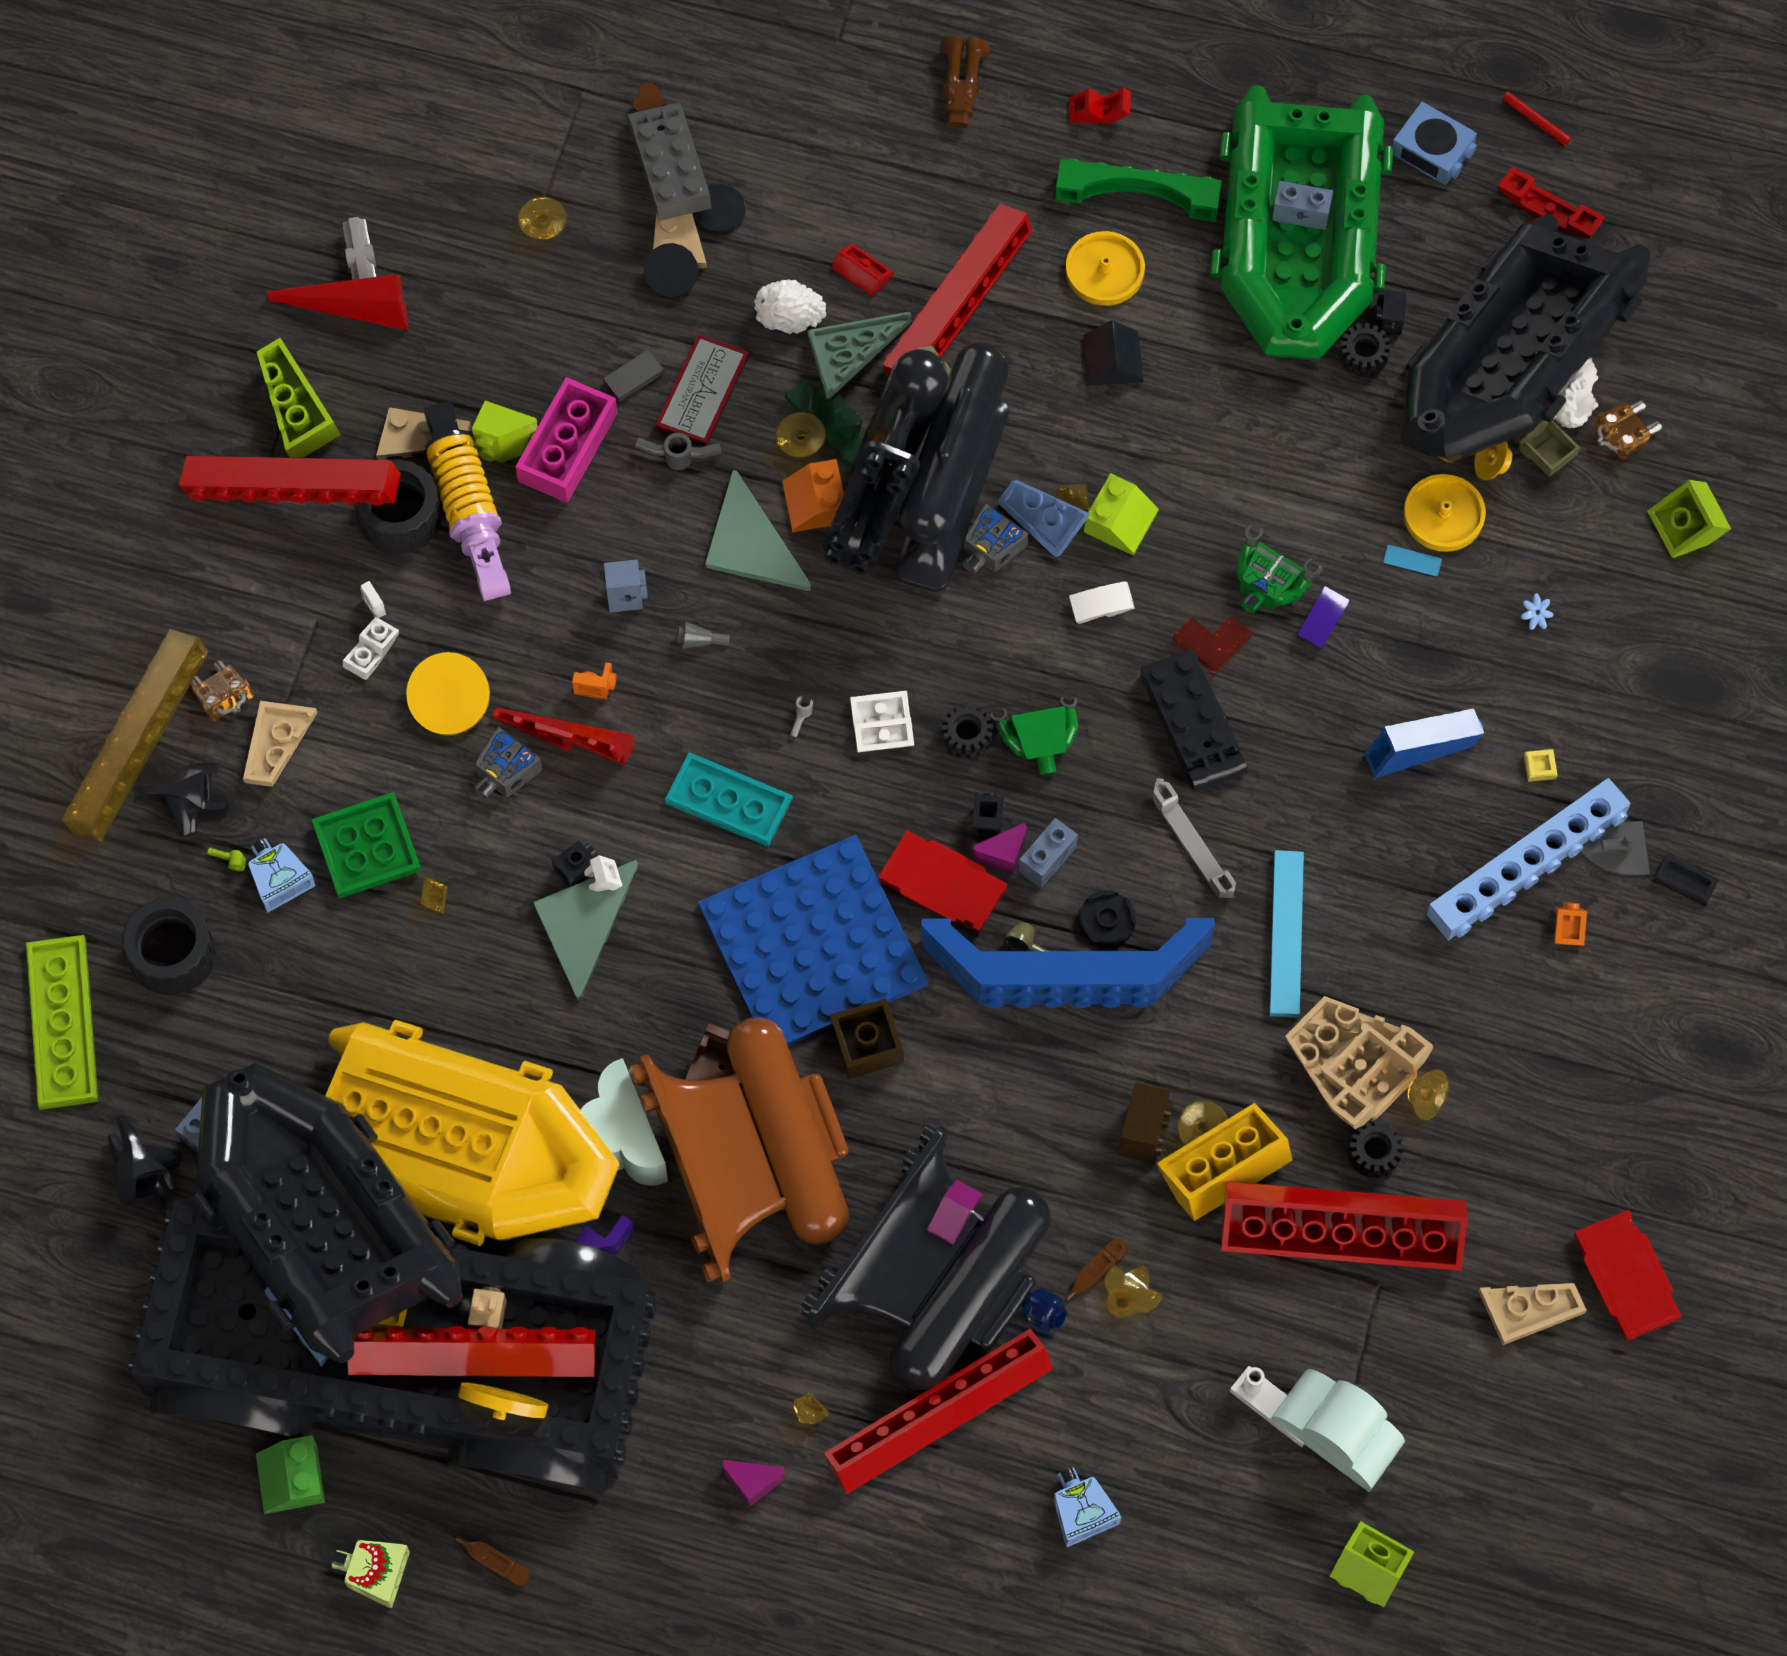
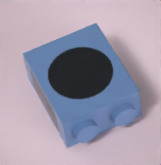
[1392,102,1477,185]

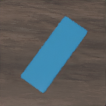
[1383,545,1442,576]

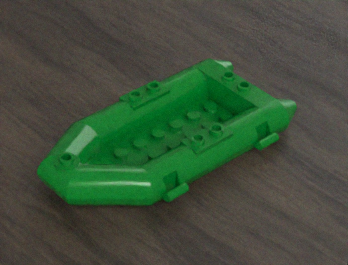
[1210,85,1393,361]

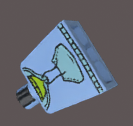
[248,839,315,913]
[1054,1468,1121,1547]

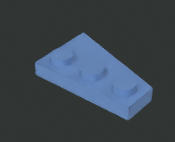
[997,480,1090,557]

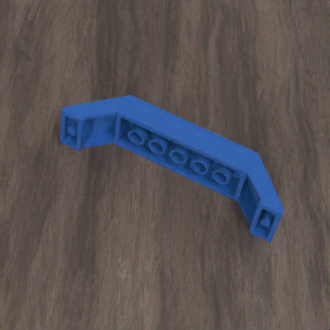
[921,918,1215,1008]

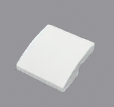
[850,691,914,753]

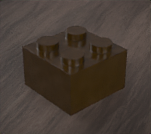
[830,998,904,1079]
[1118,1082,1174,1164]

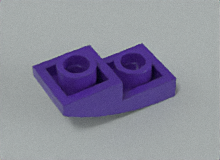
[1297,586,1349,649]

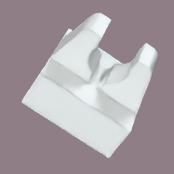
[584,855,622,892]

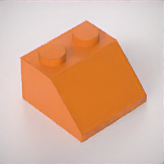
[782,459,844,532]

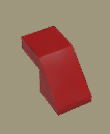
[1069,87,1131,124]

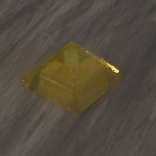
[1059,484,1089,511]
[420,877,448,914]
[793,1393,830,1424]

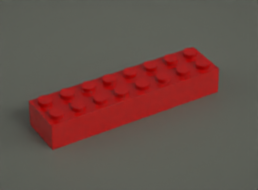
[1221,1181,1468,1271]

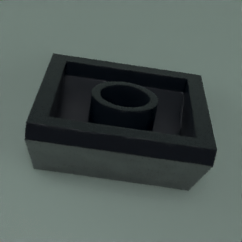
[1083,320,1143,386]

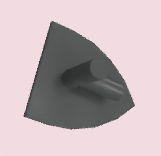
[1580,821,1650,876]

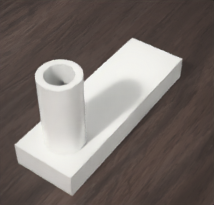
[1229,1366,1304,1447]

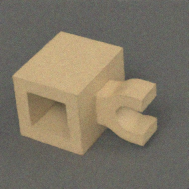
[468,1287,507,1329]

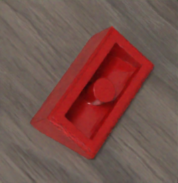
[832,244,894,296]

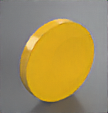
[1066,231,1145,306]
[1404,474,1486,552]
[406,652,490,736]
[458,1383,548,1420]

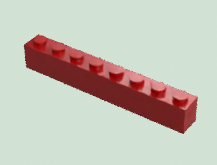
[882,203,1033,378]
[179,456,401,506]
[348,1326,596,1377]
[824,1329,1053,1494]

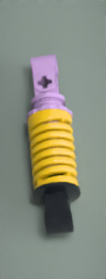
[423,401,511,601]

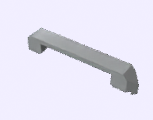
[1153,778,1236,898]

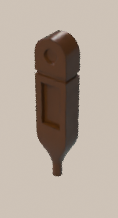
[1065,1239,1127,1301]
[456,1536,530,1587]

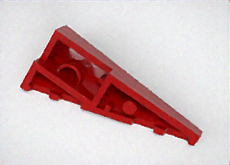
[267,274,409,330]
[492,708,635,765]

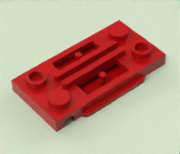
[878,831,1007,935]
[1573,1210,1682,1342]

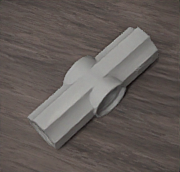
[343,217,377,280]

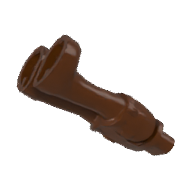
[940,36,990,128]

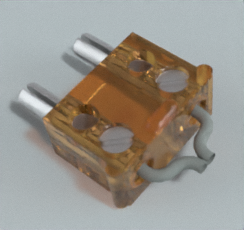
[1595,400,1662,460]
[190,661,254,722]

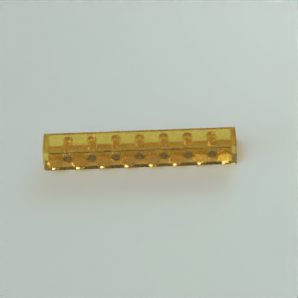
[62,629,209,842]

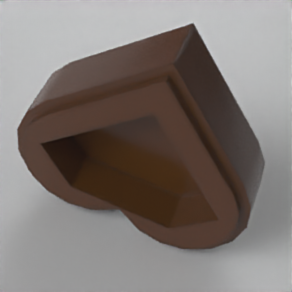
[632,82,666,112]

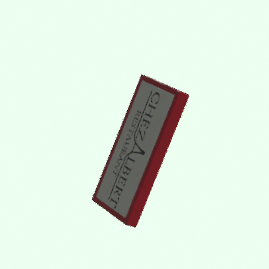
[655,334,749,446]

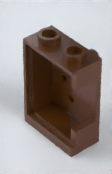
[685,1023,740,1086]

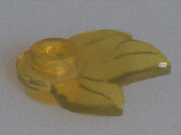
[1105,1266,1163,1318]

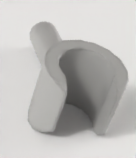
[790,696,813,738]

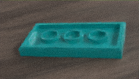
[664,752,793,848]

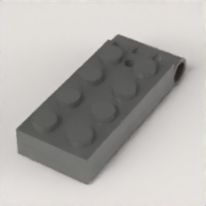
[627,102,712,221]

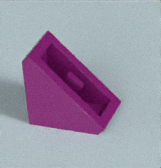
[972,823,1027,874]
[927,1180,983,1245]
[723,1460,785,1507]

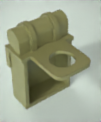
[1512,420,1580,477]

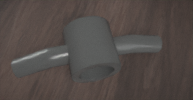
[635,433,722,470]

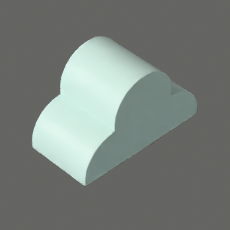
[580,1058,668,1186]
[1270,1369,1405,1492]

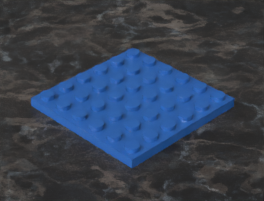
[698,835,929,1046]

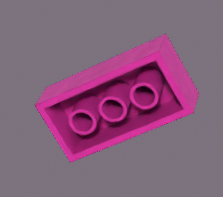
[516,377,618,503]

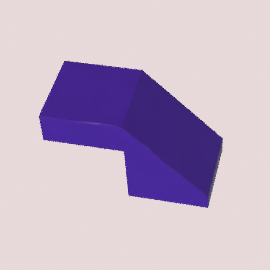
[575,1215,634,1255]

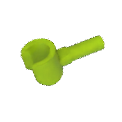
[207,848,246,871]

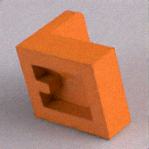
[572,662,617,700]
[1554,902,1587,946]

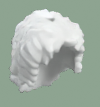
[754,279,826,334]
[1553,357,1598,428]

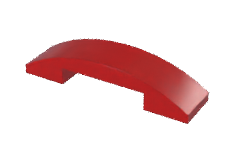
[1498,167,1605,239]

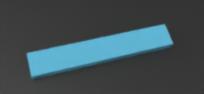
[1270,850,1304,1018]

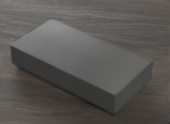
[603,350,664,402]

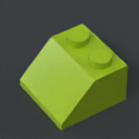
[472,401,538,463]
[1084,473,1159,556]
[1648,480,1731,558]
[1330,1521,1414,1607]

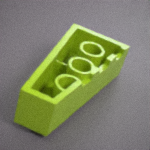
[257,338,341,458]

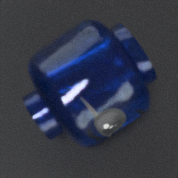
[1021,1288,1067,1332]

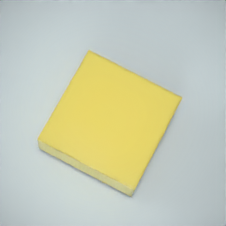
[1524,749,1558,782]

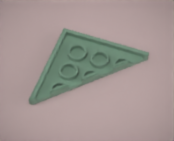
[807,312,912,398]
[705,470,811,591]
[534,860,638,1001]

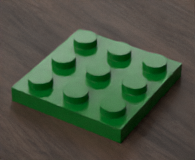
[312,792,421,899]

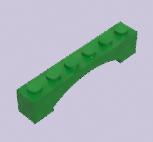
[1055,159,1222,222]

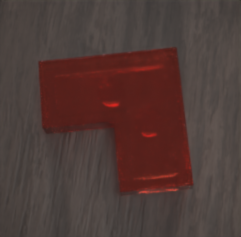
[1173,615,1253,674]

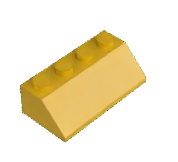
[1157,1103,1293,1221]

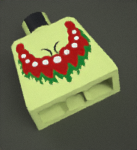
[332,1540,410,1608]

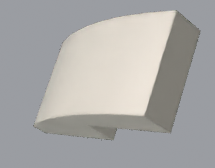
[1069,582,1135,624]
[343,617,399,680]

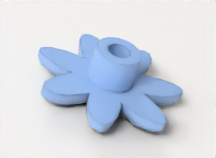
[1521,593,1553,630]

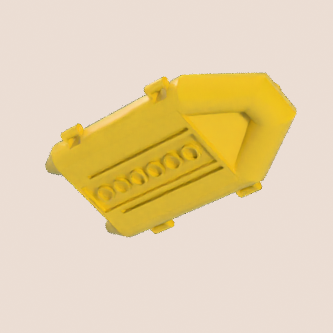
[325,1020,620,1246]

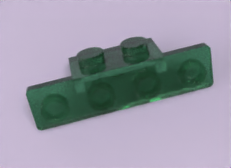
[785,382,863,470]

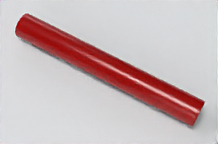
[1502,92,1571,146]

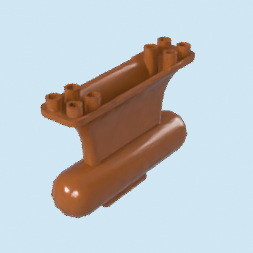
[629,1017,850,1284]

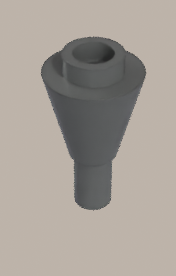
[677,621,730,649]

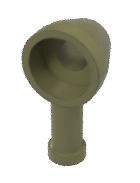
[1004,922,1047,951]

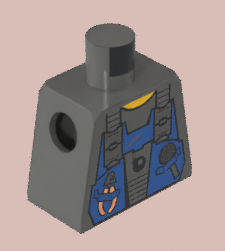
[962,504,1028,574]
[473,727,543,799]

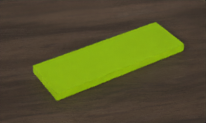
[26,935,99,1110]

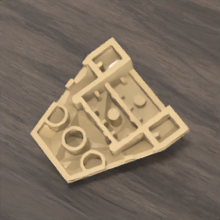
[1285,996,1433,1129]

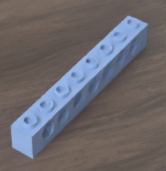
[1426,778,1631,941]

